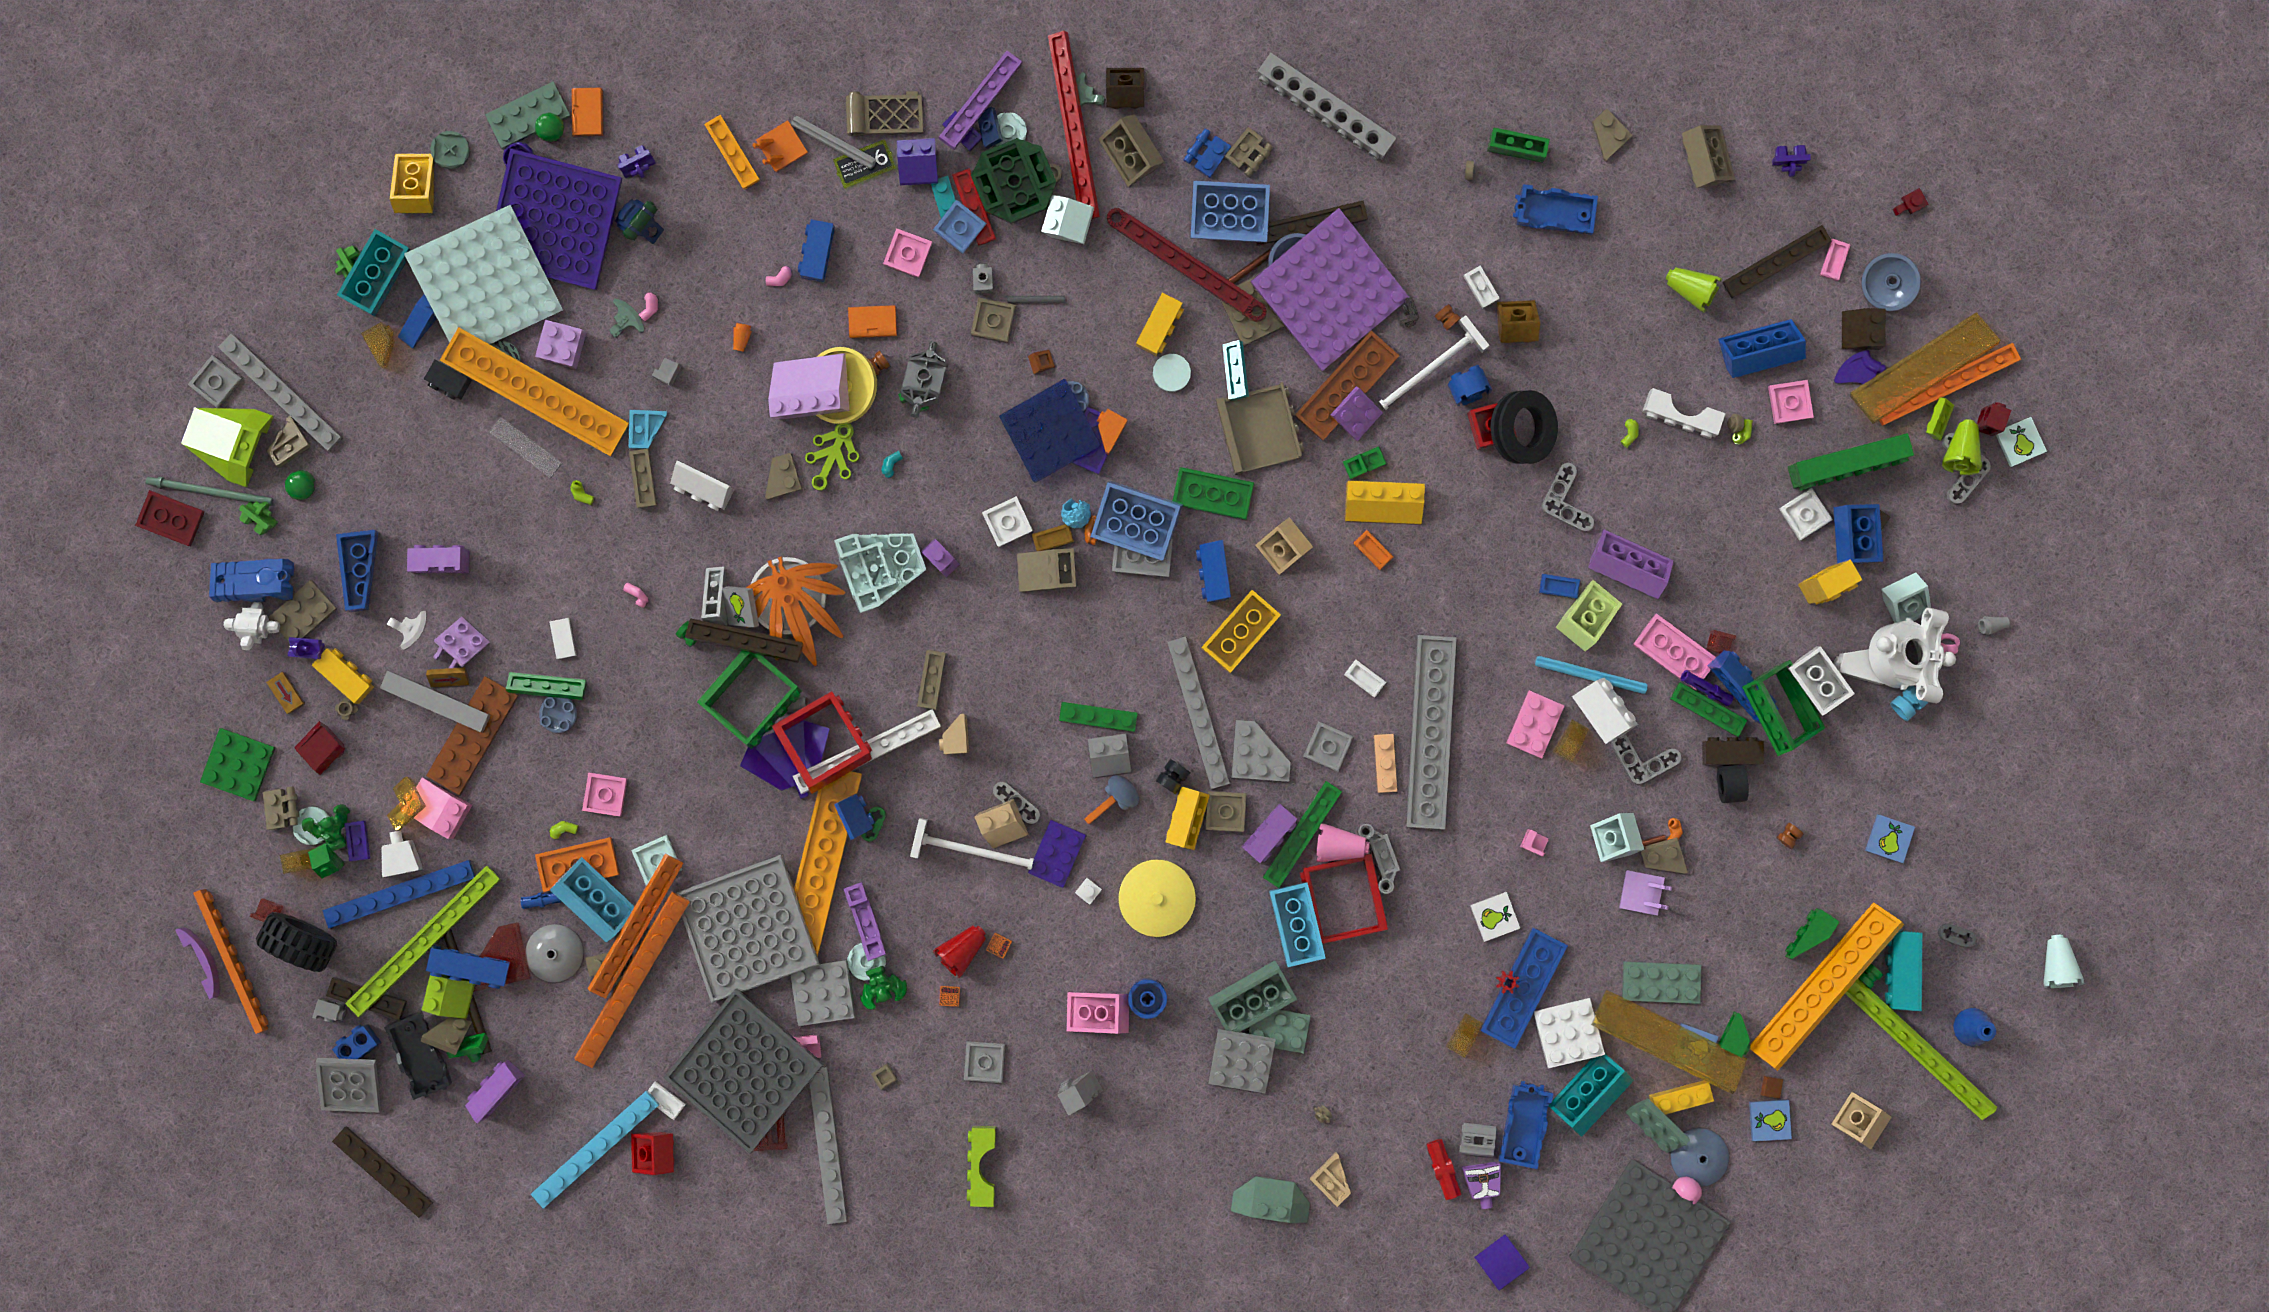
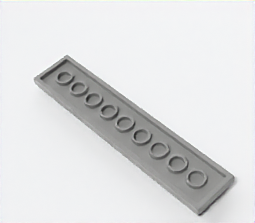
[1406,635,1456,829]

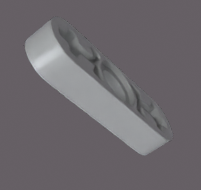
[993,782,1040,824]

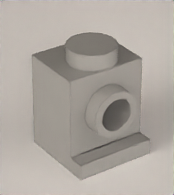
[973,264,993,293]
[312,998,346,1023]

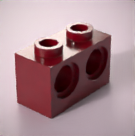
[1977,402,2011,436]

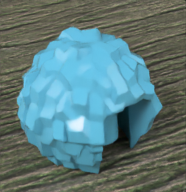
[1061,498,1091,529]

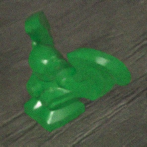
[302,804,350,851]
[860,966,907,1010]

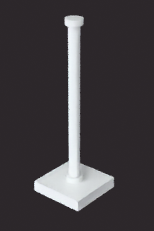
[1379,315,1489,410]
[910,818,1034,870]

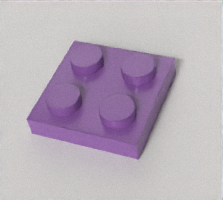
[1331,387,1383,441]

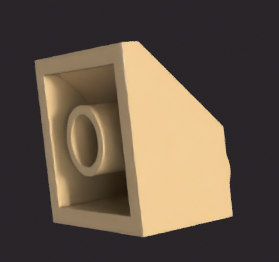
[1255,517,1313,575]
[939,714,969,755]
[975,799,1028,848]
[1832,1092,1891,1149]

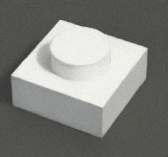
[1075,878,1102,904]

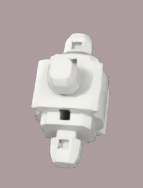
[224,602,280,650]

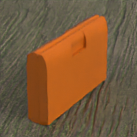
[572,88,603,137]
[848,305,897,338]

